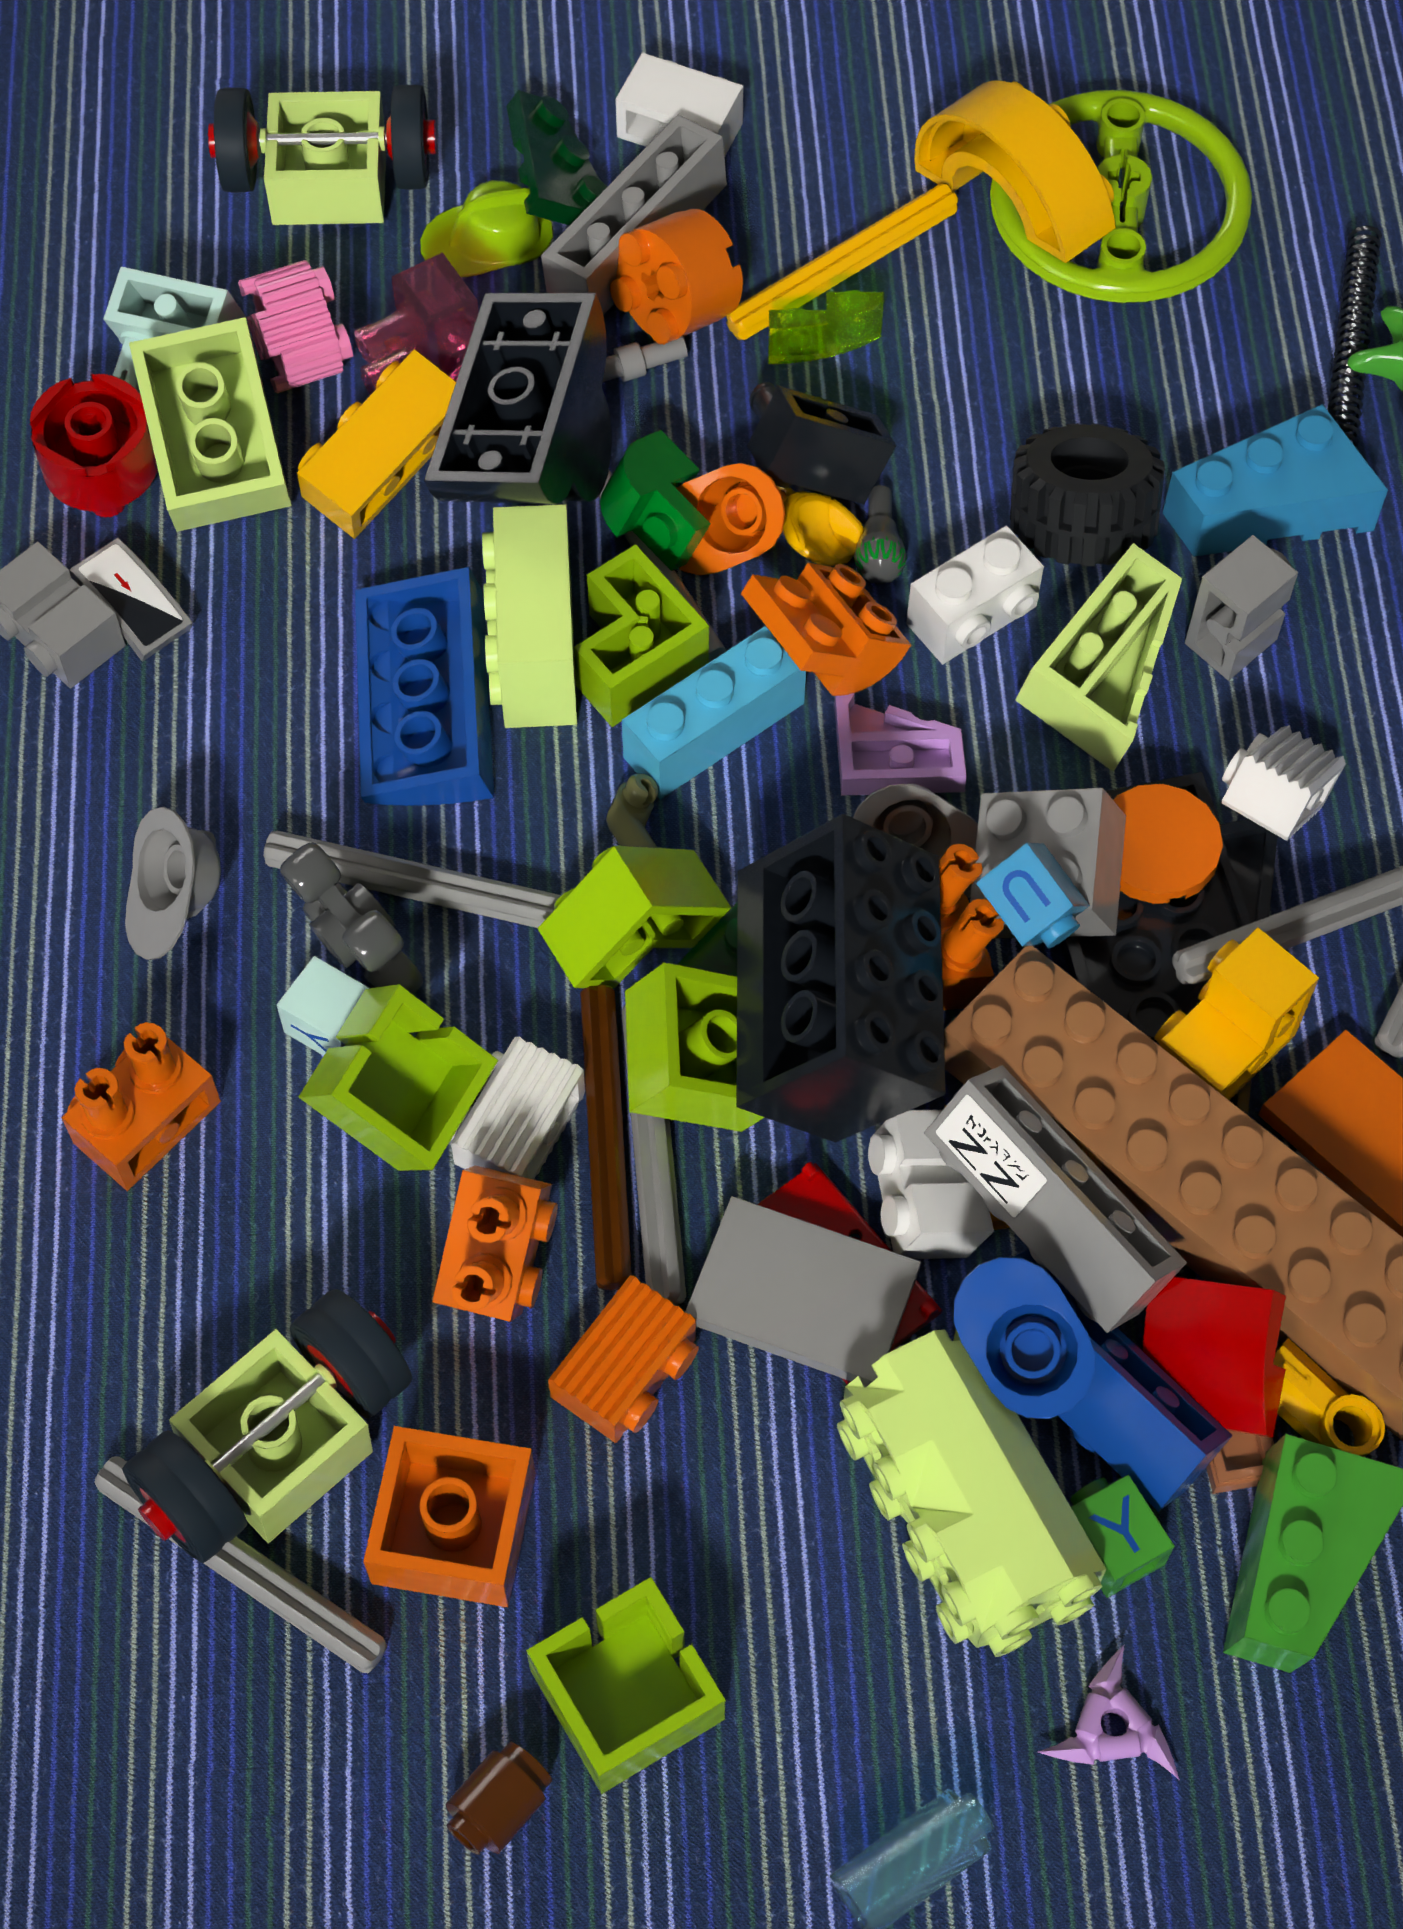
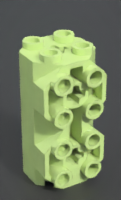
[837,1329,1107,1657]

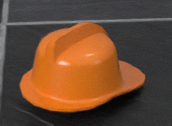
[676,463,787,576]

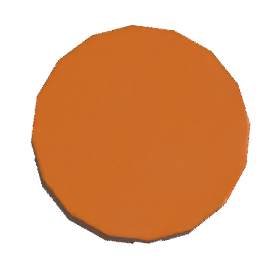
[1114,784,1223,904]

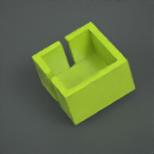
[298,984,498,1171]
[526,1577,726,1794]

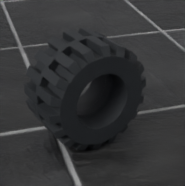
[1010,423,1165,566]

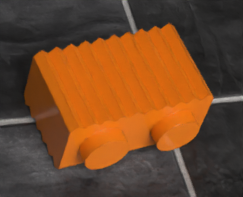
[548,1275,699,1443]

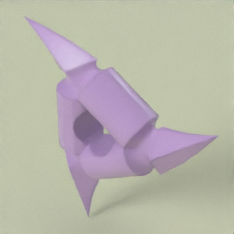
[1037,1644,1180,1780]

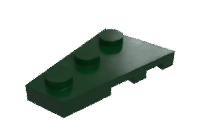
[506,90,607,226]

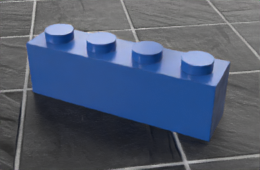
[1012,1249,1233,1512]

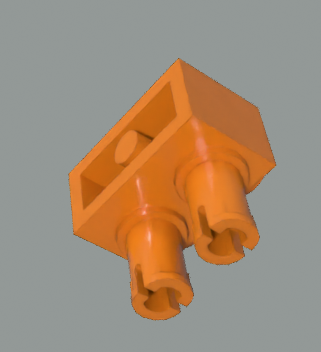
[939,844,1004,1010]
[61,1022,221,1191]
[432,1165,558,1322]

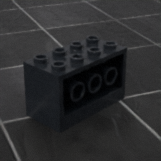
[736,814,946,1143]

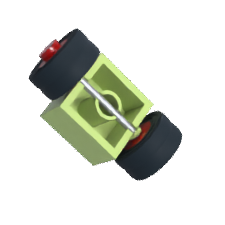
[122,1289,412,1563]

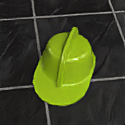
[420,180,553,278]

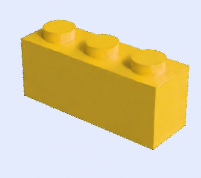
[297,349,456,539]

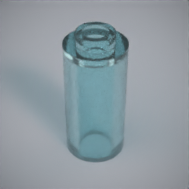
[830,1788,994,1929]

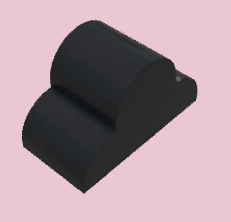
[424,293,612,504]

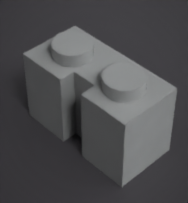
[1185,535,1298,681]
[0,541,126,689]

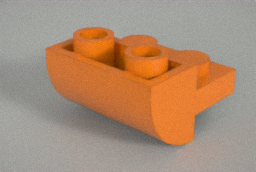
[741,563,911,696]

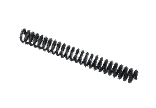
[1327,226,1382,449]

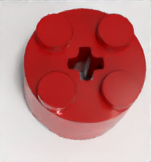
[30,374,158,517]

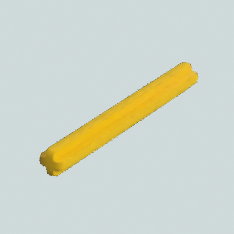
[726,183,959,340]

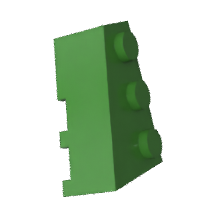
[1223,1434,1403,1673]

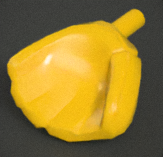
[777,486,864,566]

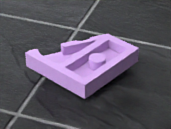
[834,693,966,796]

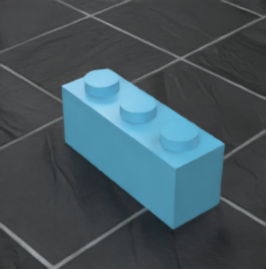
[622,626,806,800]

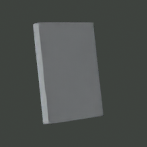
[685,1196,921,1387]

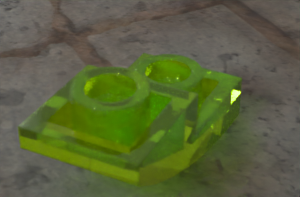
[768,290,884,364]

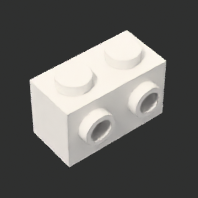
[906,525,1044,665]

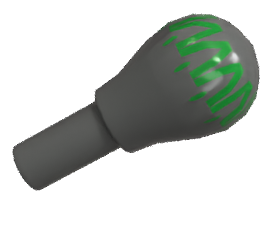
[854,485,907,584]

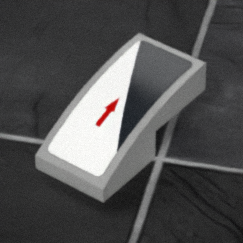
[69,537,193,662]

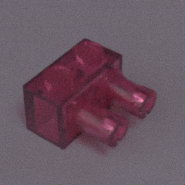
[354,252,479,395]

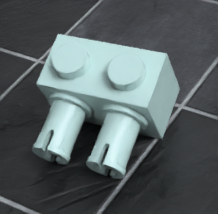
[103,267,247,395]

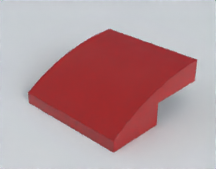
[1143,1277,1286,1438]

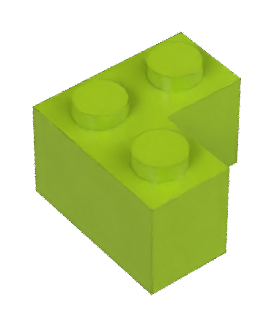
[573,544,709,727]
[537,845,731,988]

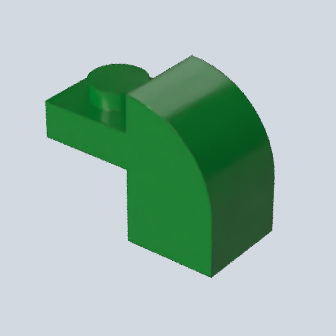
[600,430,711,571]

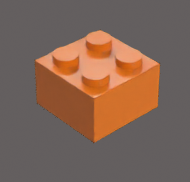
[363,1426,536,1608]

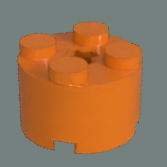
[610,209,743,345]

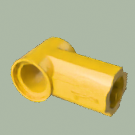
[1273,1338,1385,1457]

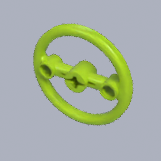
[990,90,1252,303]

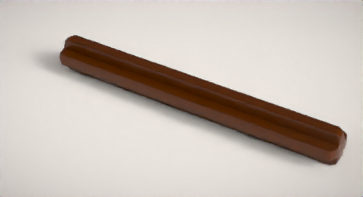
[580,985,632,1290]

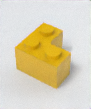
[1155,927,1319,1100]

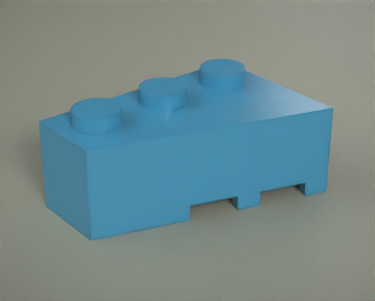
[1162,404,1388,557]

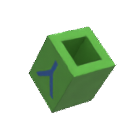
[1070,1474,1175,1598]

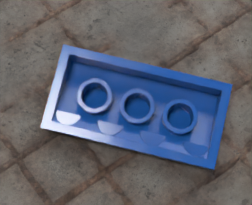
[355,567,494,806]

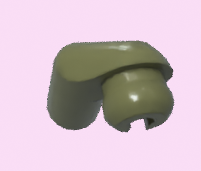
[606,773,658,848]

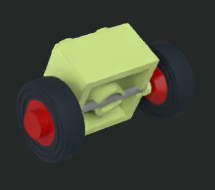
[208,85,437,225]

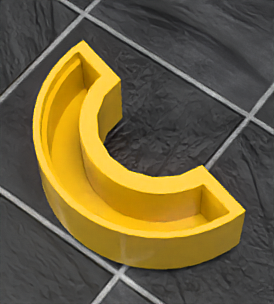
[914,80,1116,263]

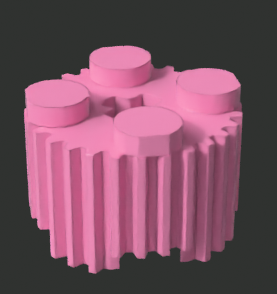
[238,260,353,393]

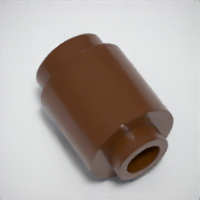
[445,1742,552,1855]

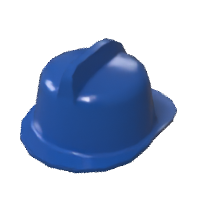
[953,1257,1096,1419]

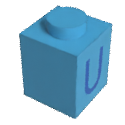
[976,843,1090,948]

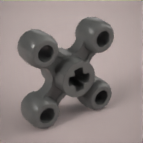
[280,842,423,994]

